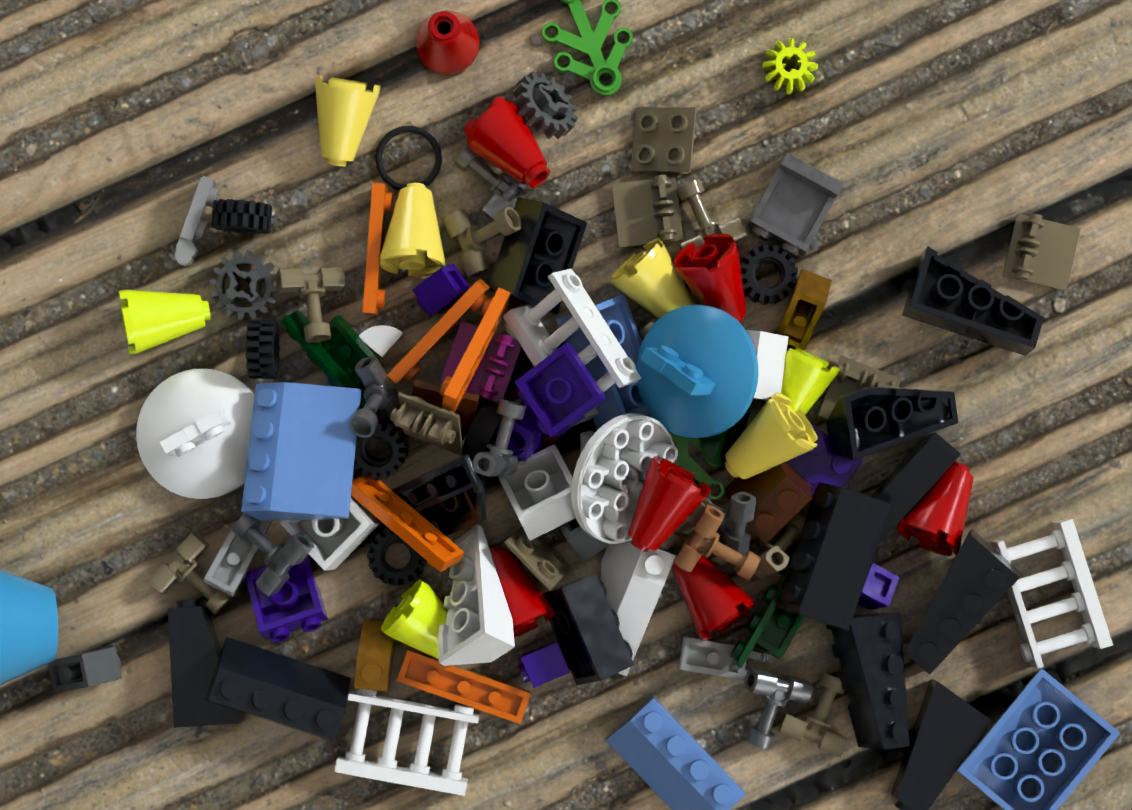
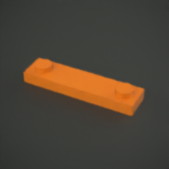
[362,183,393,316]
[387,279,490,384]
[439,288,511,413]
[351,473,465,572]
[397,649,531,724]

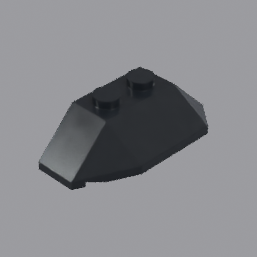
[392,452,486,536]

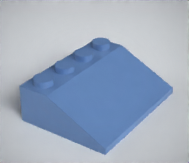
[241,382,362,521]
[957,668,1120,810]

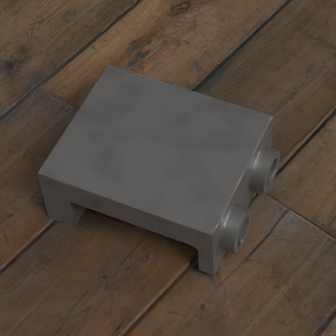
[747,153,844,257]

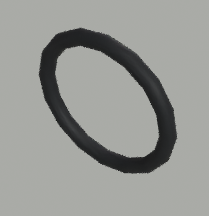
[375,126,442,190]

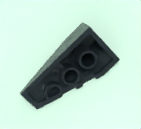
[826,387,958,460]

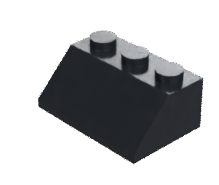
[488,198,587,314]
[543,573,634,685]

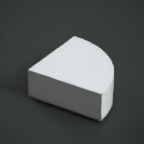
[359,325,404,358]

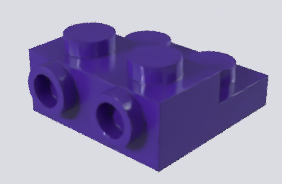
[515,343,607,437]
[245,555,328,642]

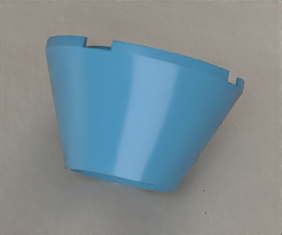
[0,569,58,685]

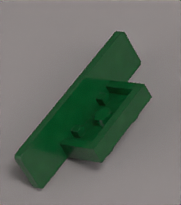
[281,311,382,413]
[730,556,804,670]

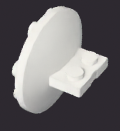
[136,368,255,499]
[571,413,678,544]

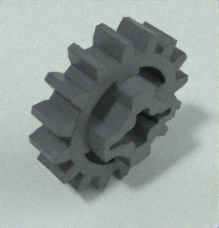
[512,72,578,139]
[209,250,278,322]

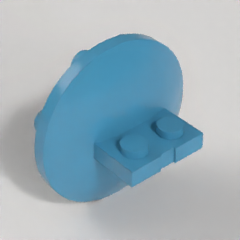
[636,305,759,438]

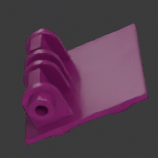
[440,320,521,403]

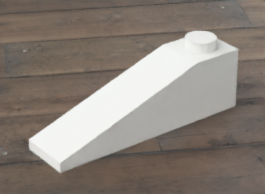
[438,525,515,666]
[600,540,676,676]

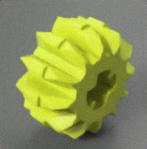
[762,38,818,95]

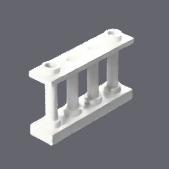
[503,268,642,425]
[991,519,1113,669]
[334,689,480,796]

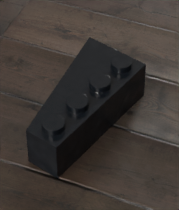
[902,246,1044,356]
[905,529,1022,675]
[826,613,910,750]

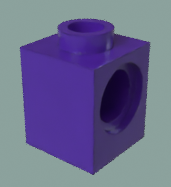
[413,264,470,317]
[507,402,545,462]
[858,563,899,610]
[518,640,570,688]

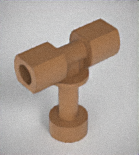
[674,504,761,580]

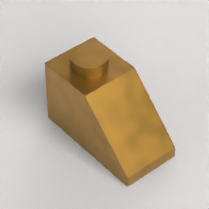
[776,269,832,350]
[354,620,395,691]

